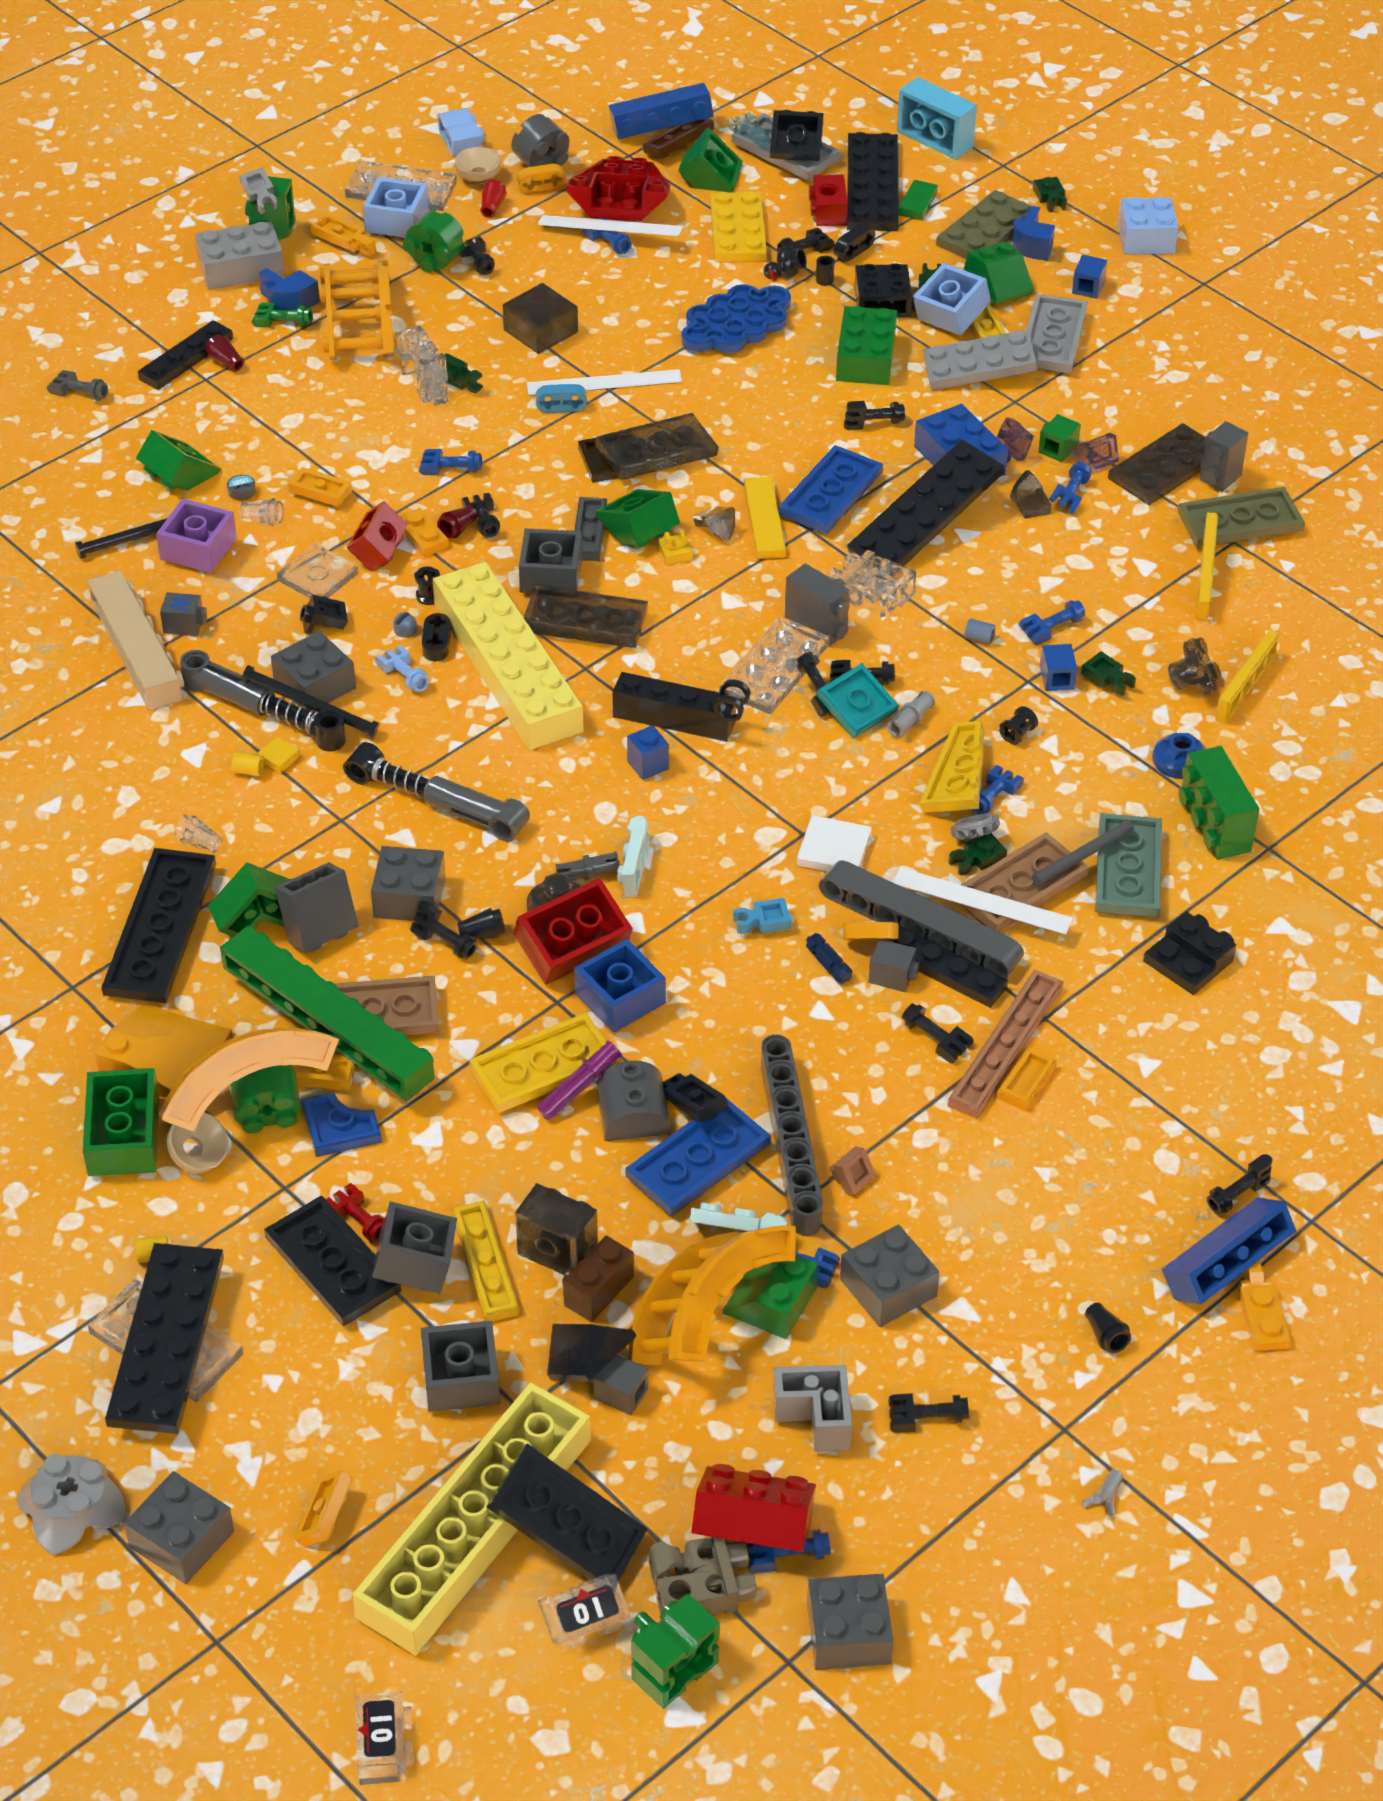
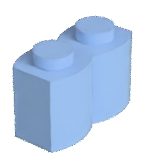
[437,108,485,156]

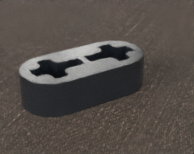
[833,224,876,262]
[422,613,451,662]

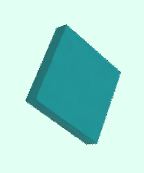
[816,663,900,739]

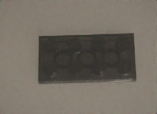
[595,413,719,480]
[1108,423,1205,505]
[524,585,648,648]

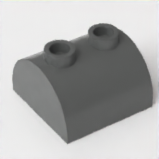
[596,1061,671,1141]

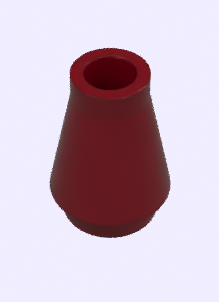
[205,335,244,372]
[437,505,478,538]

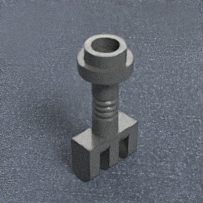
[47,370,108,401]

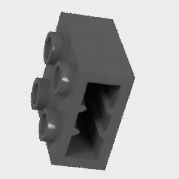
[784,563,850,647]
[275,862,359,952]

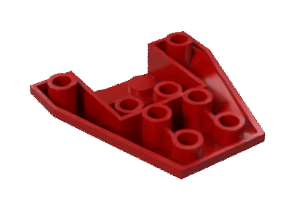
[566,156,670,221]

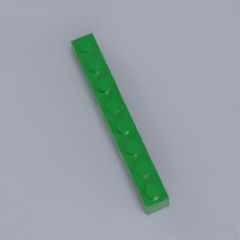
[220,925,435,1102]

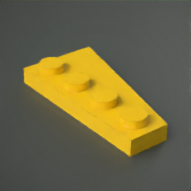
[919,721,985,813]

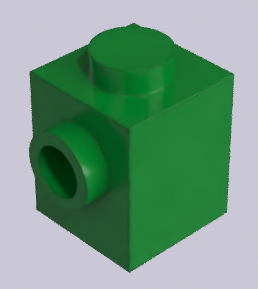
[1038,414,1081,462]

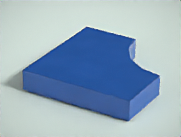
[301,1092,382,1157]

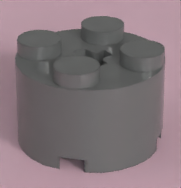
[511,114,570,167]

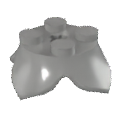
[17,1454,127,1556]

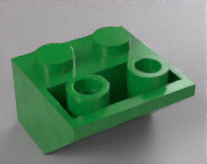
[245,176,296,241]

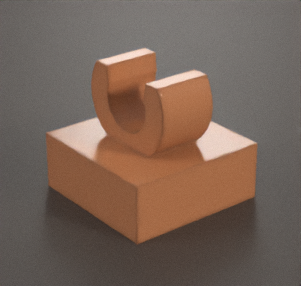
[829,1146,876,1195]

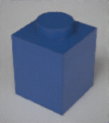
[1072,255,1107,299]
[1040,644,1077,691]
[627,725,669,780]

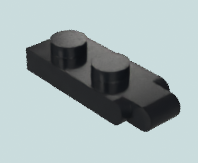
[663,1073,729,1123]

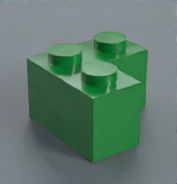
[208,862,291,937]

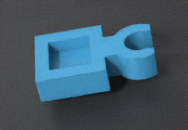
[733,897,792,934]

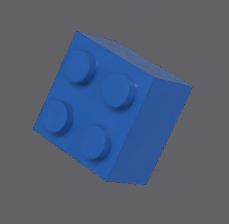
[574,939,666,1033]

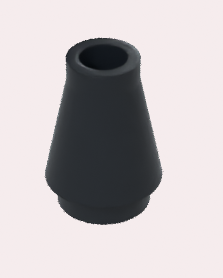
[457,907,506,939]
[1085,1302,1131,1353]

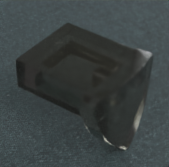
[1010,470,1052,519]
[692,506,735,542]

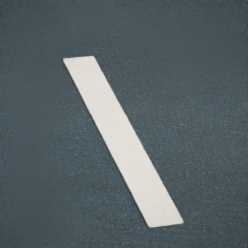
[537,215,683,236]
[527,369,682,395]
[893,868,1073,934]

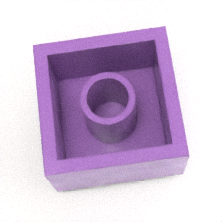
[156,498,237,573]

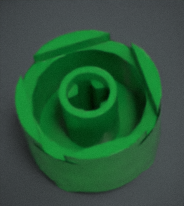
[403,210,465,273]
[229,1065,301,1133]

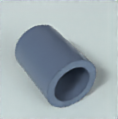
[964,618,996,644]

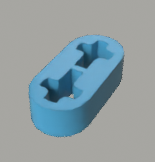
[535,384,587,413]

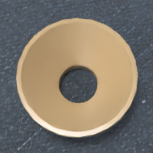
[455,147,501,185]
[167,1113,229,1173]

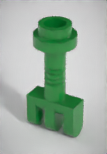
[252,302,313,327]

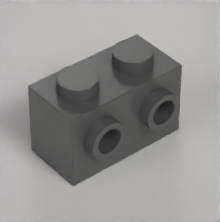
[1200,421,1249,492]

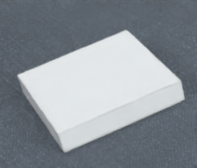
[796,815,872,872]

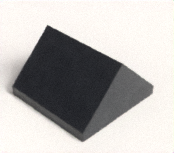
[547,1324,637,1381]

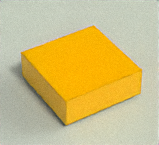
[257,737,300,774]

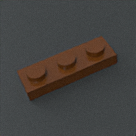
[643,118,715,159]

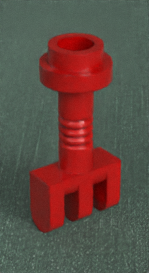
[326,1183,384,1242]

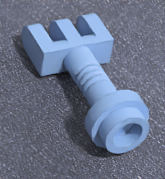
[375,645,429,692]

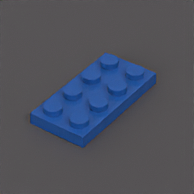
[779,445,883,534]
[625,1098,771,1216]

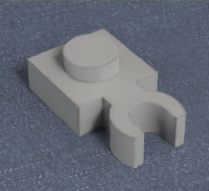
[239,167,277,214]

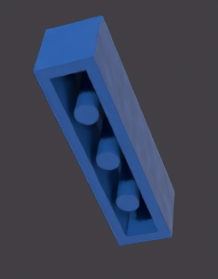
[608,82,714,139]
[1161,1197,1297,1304]

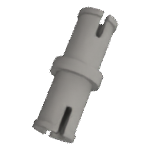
[887,691,935,738]

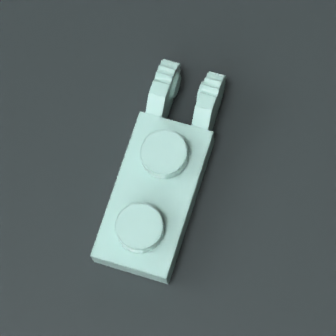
[617,815,650,897]
[690,1203,789,1231]

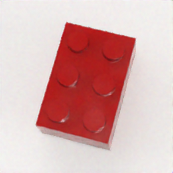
[513,878,633,985]
[691,1464,816,1552]

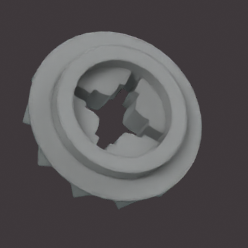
[950,813,1000,840]

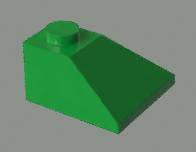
[678,127,743,193]

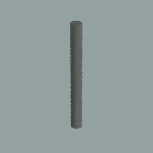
[1032,820,1134,886]

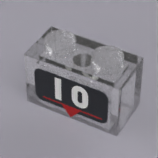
[538,1573,631,1649]
[355,1691,414,1785]

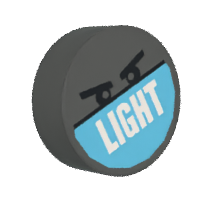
[227,475,256,500]

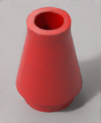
[480,179,507,218]

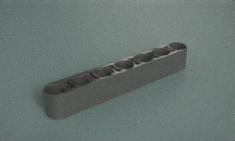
[819,860,1024,978]
[761,1034,823,1236]

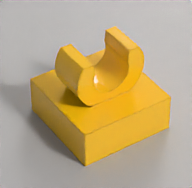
[658,529,693,565]

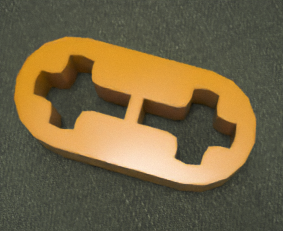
[517,164,566,194]
[843,922,899,940]

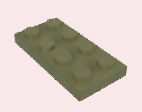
[936,190,1030,259]
[1178,486,1305,548]

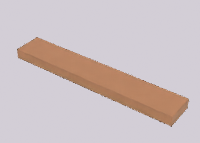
[947,969,1064,1119]

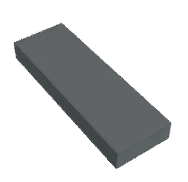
[574,497,607,562]

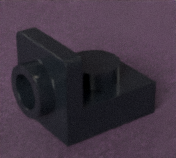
[300,594,348,634]

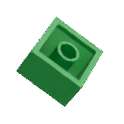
[963,242,1034,304]
[136,429,221,491]
[595,489,680,548]
[723,1254,818,1339]

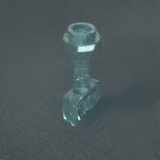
[727,112,770,147]

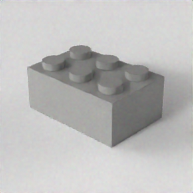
[195,221,285,290]

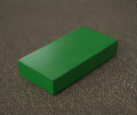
[898,179,938,220]

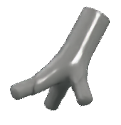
[1081,1469,1123,1516]

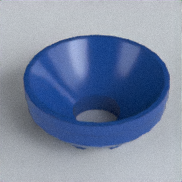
[1152,733,1206,779]

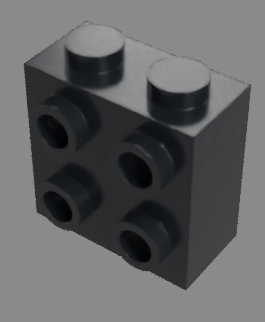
[854,263,912,318]

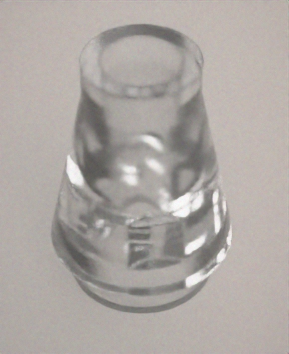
[239,498,284,526]
[174,814,223,853]

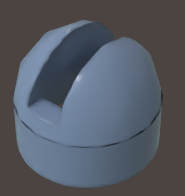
[393,612,417,638]

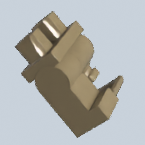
[649,1537,757,1620]

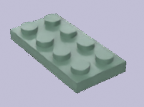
[1095,813,1162,917]

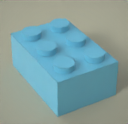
[897,77,977,160]

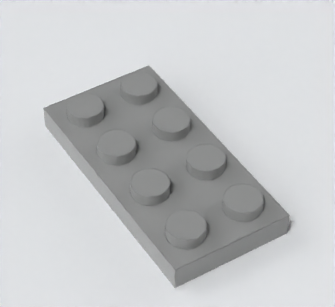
[732,113,840,181]
[1027,294,1088,374]
[923,330,1037,391]

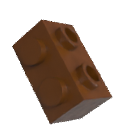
[562,1235,634,1323]

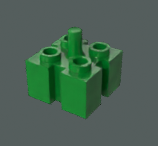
[631,1593,720,1709]

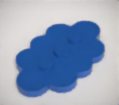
[681,284,791,353]

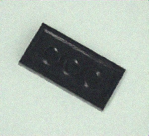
[264,1195,401,1327]
[486,1443,648,1590]

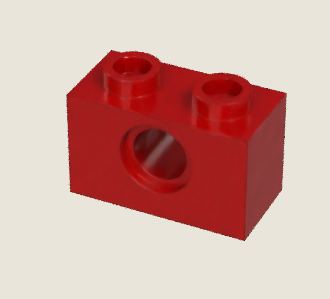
[809,174,848,226]
[346,501,408,571]

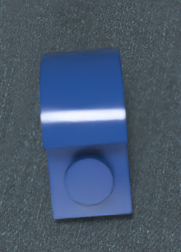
[1012,206,1055,261]
[259,268,320,310]

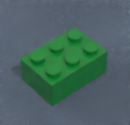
[836,306,897,385]
[1179,745,1260,860]
[83,1068,159,1176]

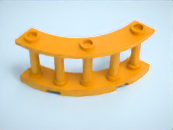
[320,260,394,360]
[158,1028,339,1132]
[628,1225,796,1366]

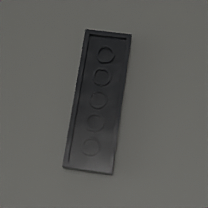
[847,132,899,231]
[847,439,1005,579]
[102,848,216,1004]
[105,1243,224,1434]

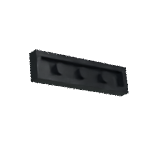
[137,320,233,390]
[886,925,1008,1008]

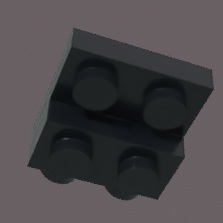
[770,109,824,161]
[1143,911,1237,995]

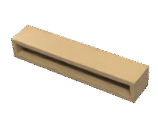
[88,570,184,711]

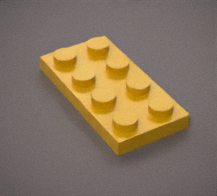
[710,191,767,262]
[469,1012,617,1113]

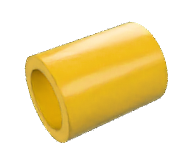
[231,752,264,777]
[135,1235,169,1263]

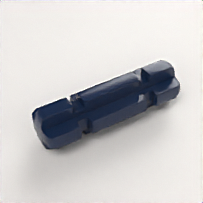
[806,933,852,984]

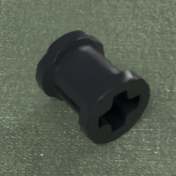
[414,566,440,605]
[999,706,1038,745]

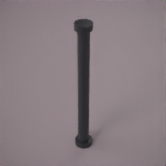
[75,518,167,559]
[241,665,380,739]

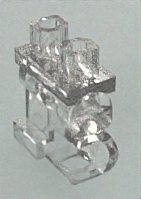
[396,326,449,406]
[828,550,916,620]

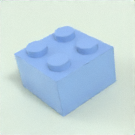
[363,177,429,239]
[1118,197,1178,254]
[913,263,991,336]

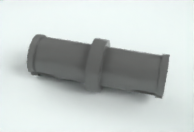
[555,851,620,884]

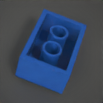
[914,403,1008,476]

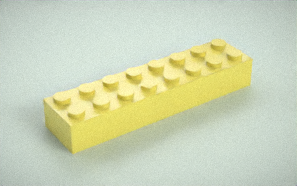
[433,562,584,750]
[352,1382,591,1656]

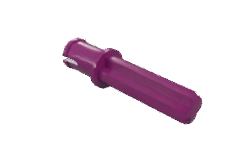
[537,1040,622,1120]

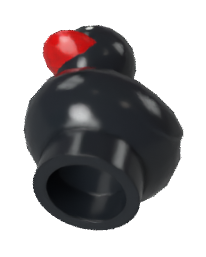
[763,246,807,281]

